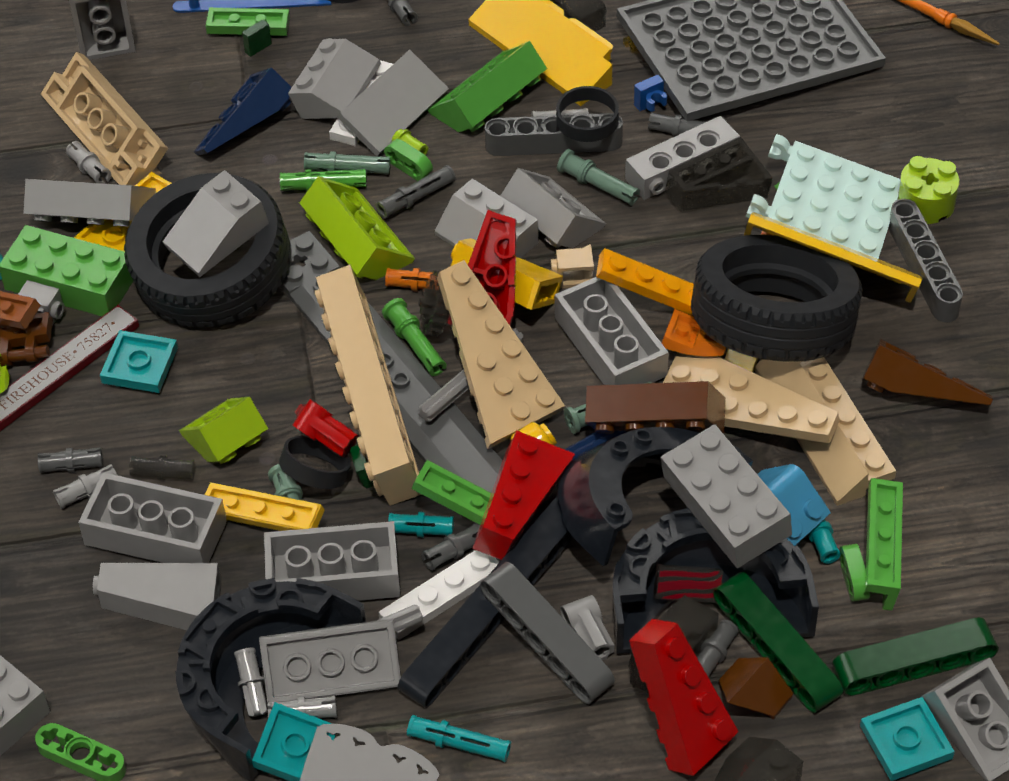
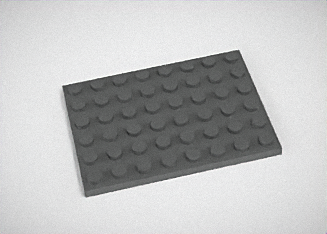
[616,0,886,121]

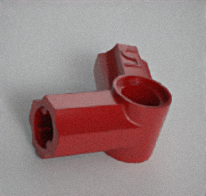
[292,399,359,458]

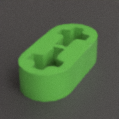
[384,139,433,181]
[839,544,870,601]

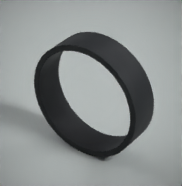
[556,86,619,142]
[279,436,351,489]

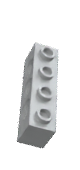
[625,116,740,200]

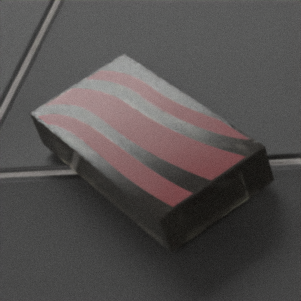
[653,564,723,603]

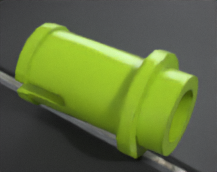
[392,129,428,156]

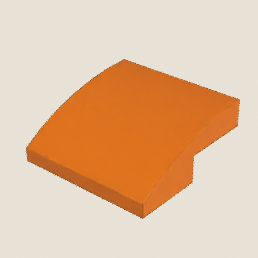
[661,309,726,357]

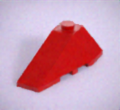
[447,210,517,327]

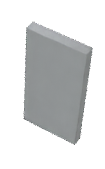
[337,49,449,156]
[259,618,401,703]

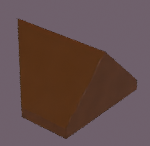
[718,657,793,720]

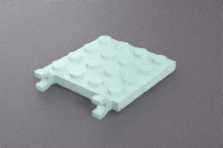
[746,134,900,259]

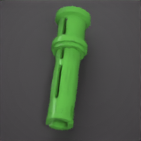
[382,298,447,376]

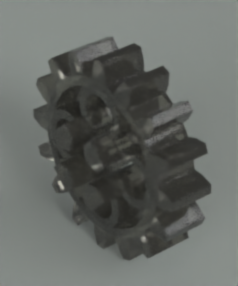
[418,270,450,337]

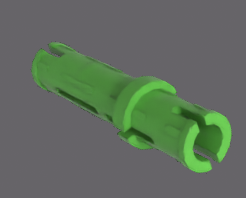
[280,169,366,192]

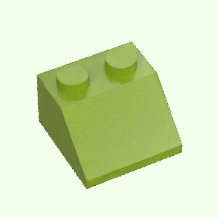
[179,397,268,464]

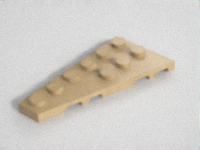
[437,260,565,449]
[663,352,840,444]

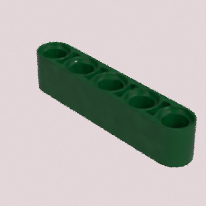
[713,572,843,713]
[832,617,999,696]

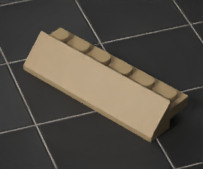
[41,52,168,186]
[755,357,896,506]

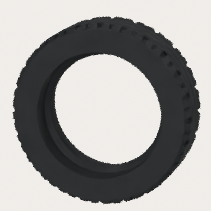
[124,173,291,328]
[691,235,862,362]

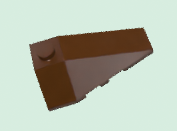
[863,339,993,405]

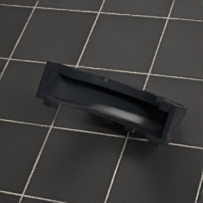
[557,427,753,566]
[613,508,819,654]
[175,578,366,781]

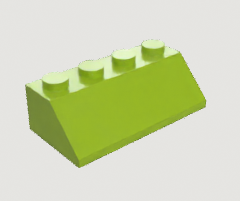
[299,176,415,280]

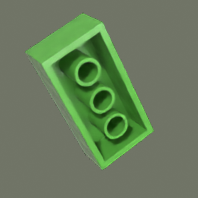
[0,225,133,316]

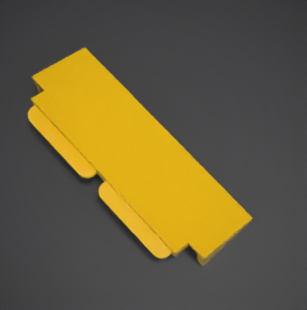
[468,0,613,106]
[743,212,922,303]

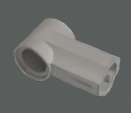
[560,595,614,660]

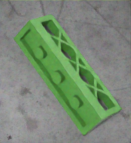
[865,478,903,611]

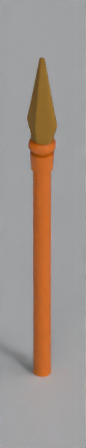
[897,0,999,45]

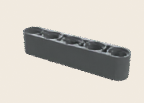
[485,113,623,156]
[889,199,963,323]
[480,562,615,704]

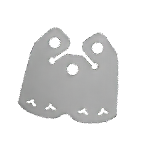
[300,724,440,781]

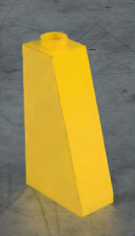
[451,238,563,310]

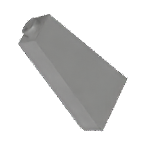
[93,563,221,630]

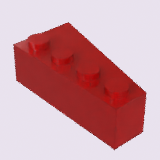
[472,430,575,560]
[629,619,739,776]

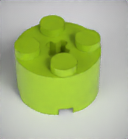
[897,156,959,224]

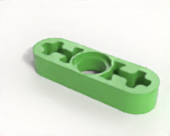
[35,723,126,781]

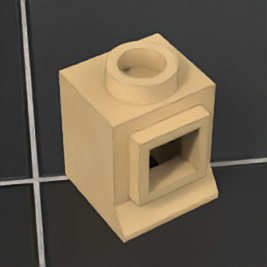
[550,244,594,288]

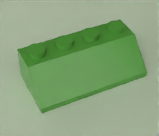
[427,41,548,132]

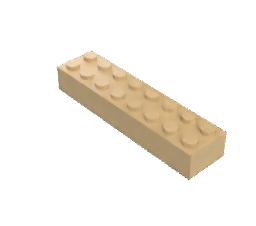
[315,265,421,506]

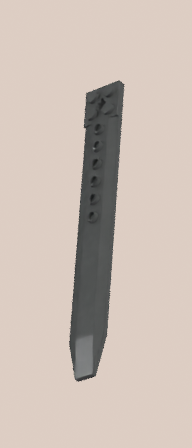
[280,231,561,562]

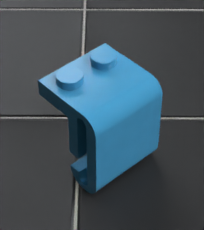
[757,464,831,546]

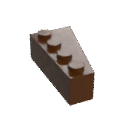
[585,381,726,434]

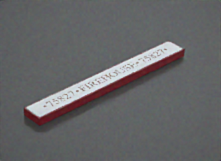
[0,305,139,431]

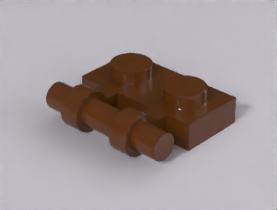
[0,312,53,367]

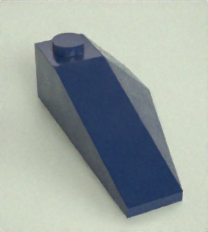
[194,67,292,156]

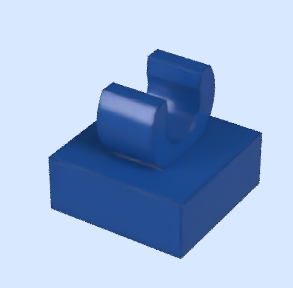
[634,75,667,112]

